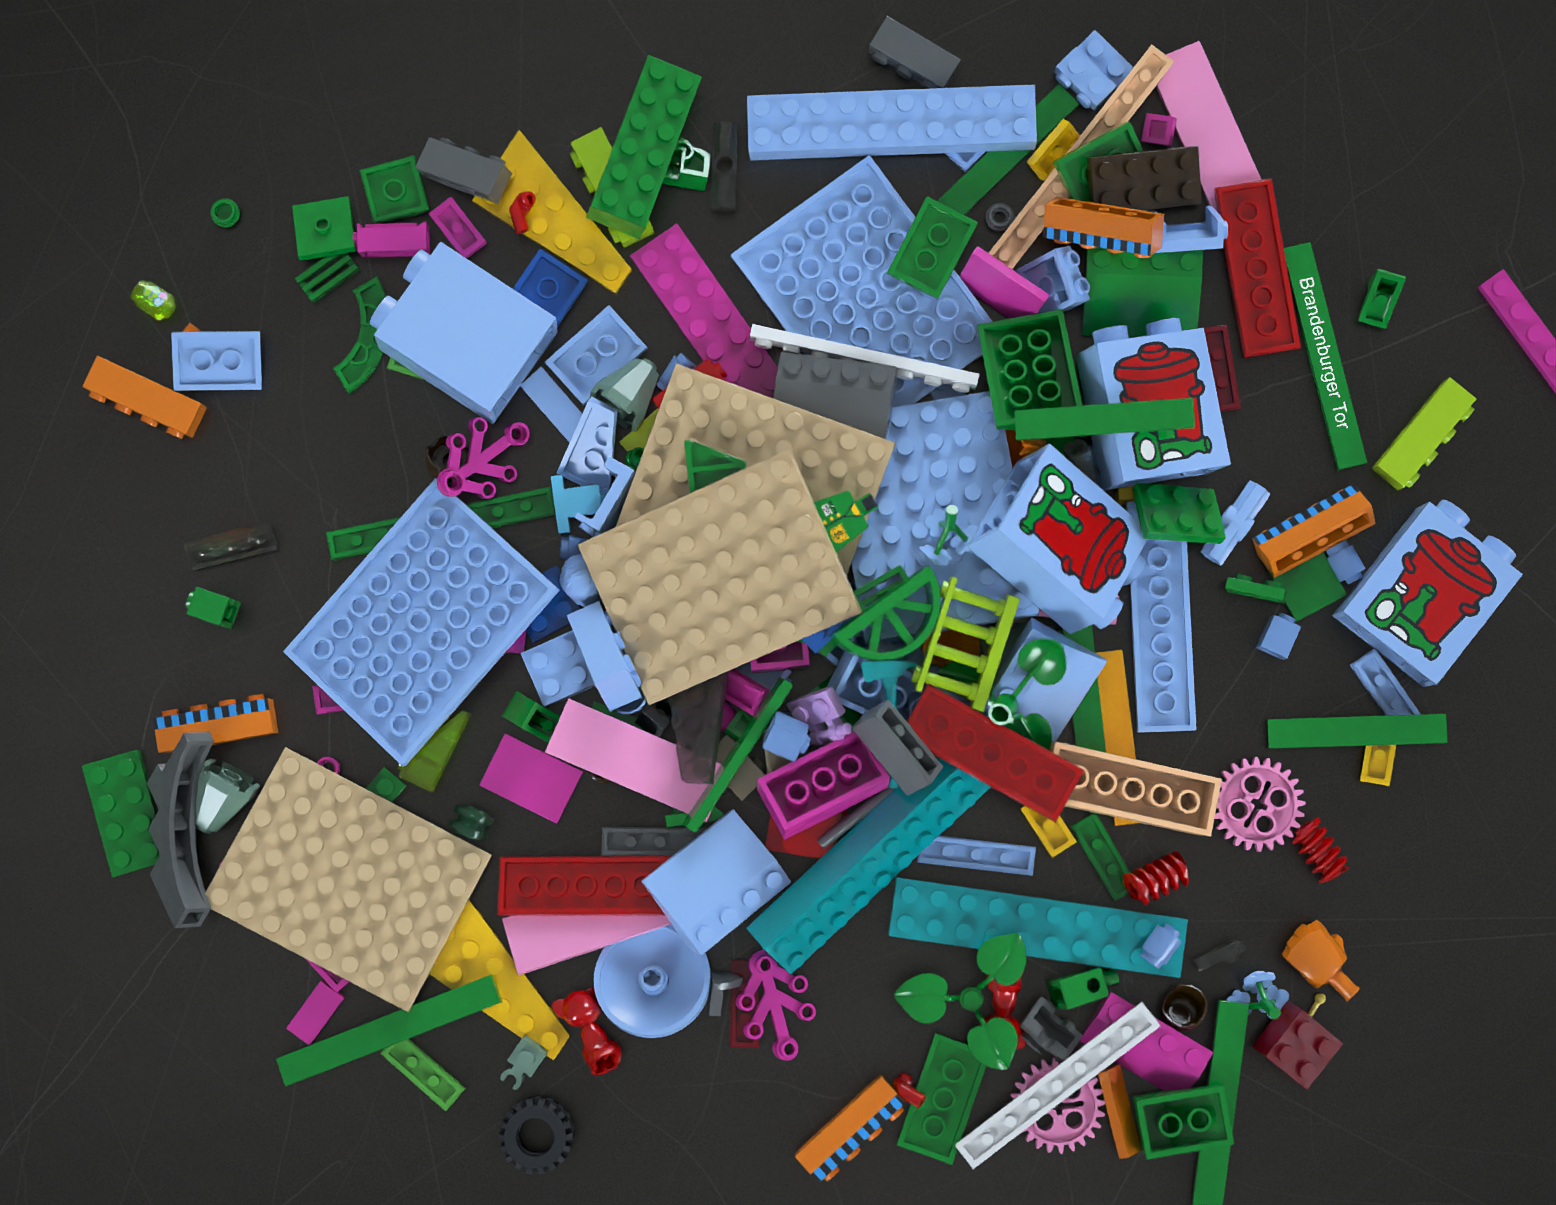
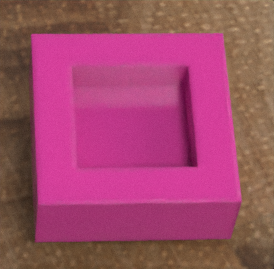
[1141,113,1177,147]

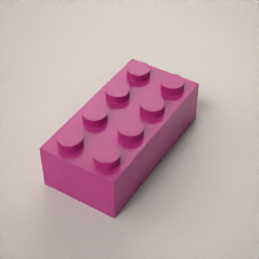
[757,731,890,840]

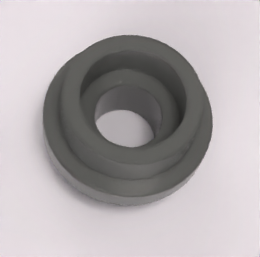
[985,203,1014,232]

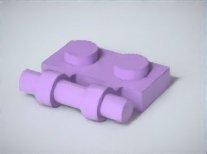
[786,686,852,747]

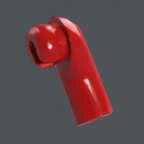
[509,191,536,234]
[893,1073,926,1108]

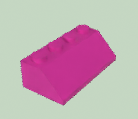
[1079,990,1213,1090]

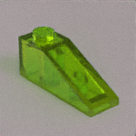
[398,711,471,792]

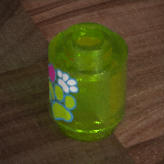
[130,280,176,320]

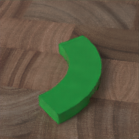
[333,276,387,394]

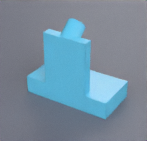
[551,475,607,536]

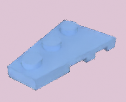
[557,397,617,494]

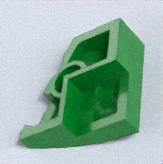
[662,137,711,191]

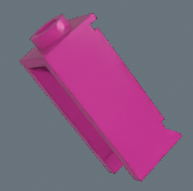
[353,222,430,258]

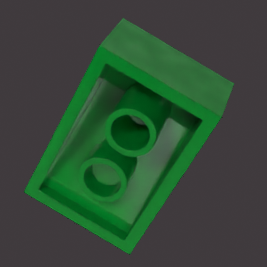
[1132,1085,1234,1160]

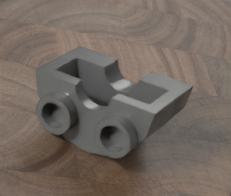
[1019,997,1083,1062]

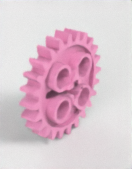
[1214,757,1306,852]
[1010,1056,1105,1154]

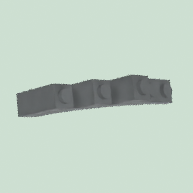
[147,732,214,928]

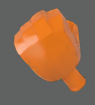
[1282,920,1360,1001]

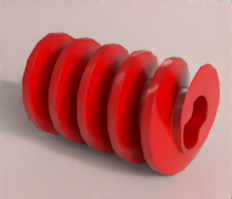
[1291,817,1351,884]
[1123,850,1189,905]

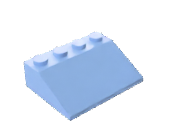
[975,617,1107,742]
[642,809,791,955]

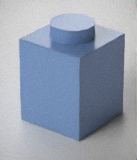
[1256,613,1301,660]
[762,711,811,762]

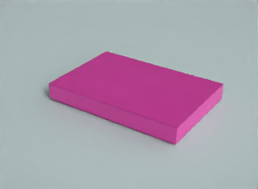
[959,246,1049,319]
[479,733,583,824]

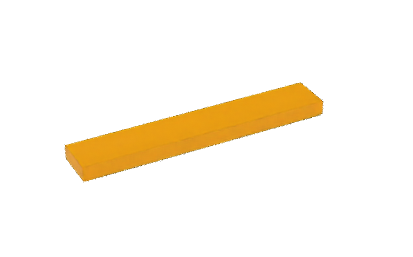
[1096,650,1139,826]

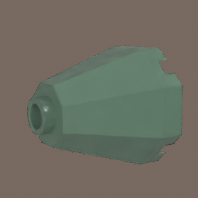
[590,358,659,432]
[195,758,260,834]

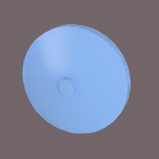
[594,925,711,1038]

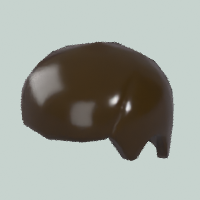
[1160,984,1207,1032]

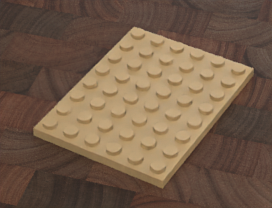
[616,364,895,577]
[577,449,862,705]
[205,747,492,1012]

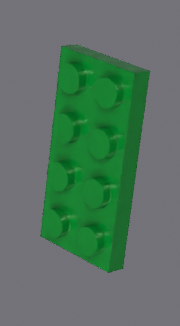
[82,749,160,877]
[896,1033,986,1165]

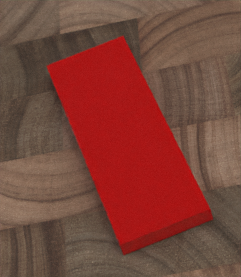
[1214,178,1301,358]
[907,684,1084,822]
[498,856,672,916]

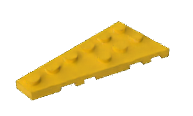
[472,130,632,294]
[429,900,571,1060]

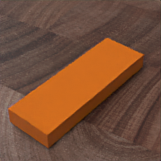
[1098,1064,1141,1159]

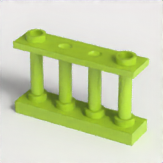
[911,576,1020,712]

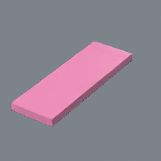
[1155,41,1261,213]
[545,698,721,822]
[502,916,672,975]

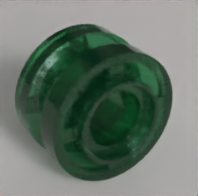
[448,804,494,841]

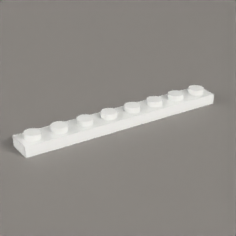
[750,324,979,393]
[955,1002,1160,1169]

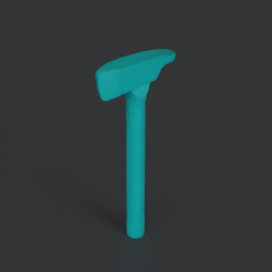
[861,659,917,788]

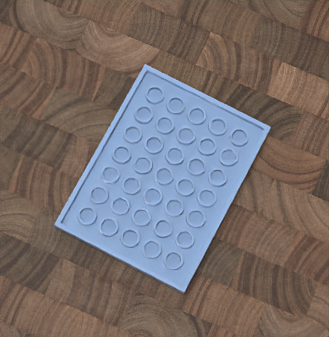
[731,155,993,407]
[851,391,1039,644]
[283,478,560,766]

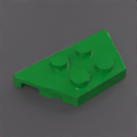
[684,440,747,493]

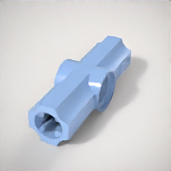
[1200,480,1270,566]

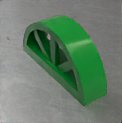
[829,566,941,660]

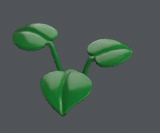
[937,638,1067,750]
[894,932,1026,1070]

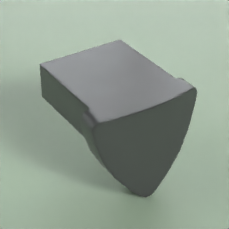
[706,971,743,1016]

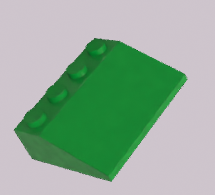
[1081,247,1203,338]
[977,309,1082,430]

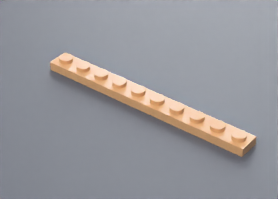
[989,45,1174,269]

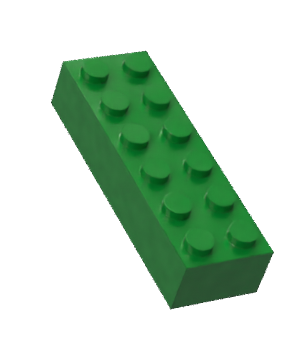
[586,55,702,239]

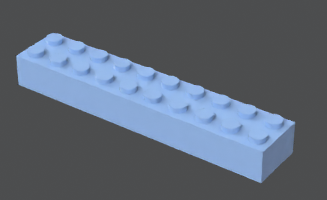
[747,85,1037,160]

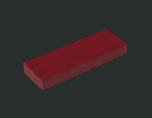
[1204,324,1241,413]
[730,959,760,1048]

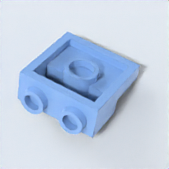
[1054,30,1134,112]
[1016,246,1090,313]

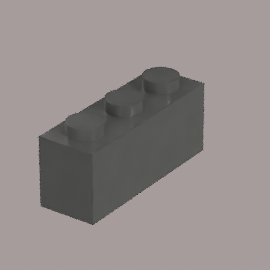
[869,16,961,89]
[415,137,512,204]
[852,700,943,796]

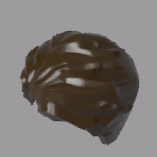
[425,435,469,483]

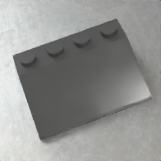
[774,352,896,440]

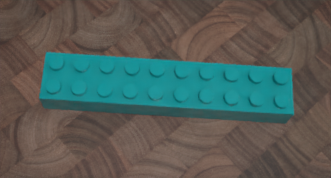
[747,755,991,975]
[888,877,1188,978]

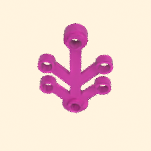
[437,417,530,499]
[736,950,816,1061]

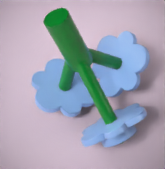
[919,505,978,566]
[1227,971,1289,1019]

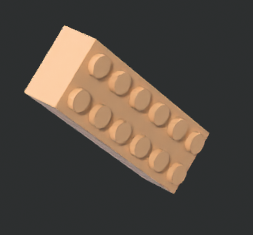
[1049,742,1222,836]

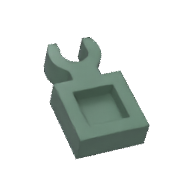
[500,1035,549,1090]

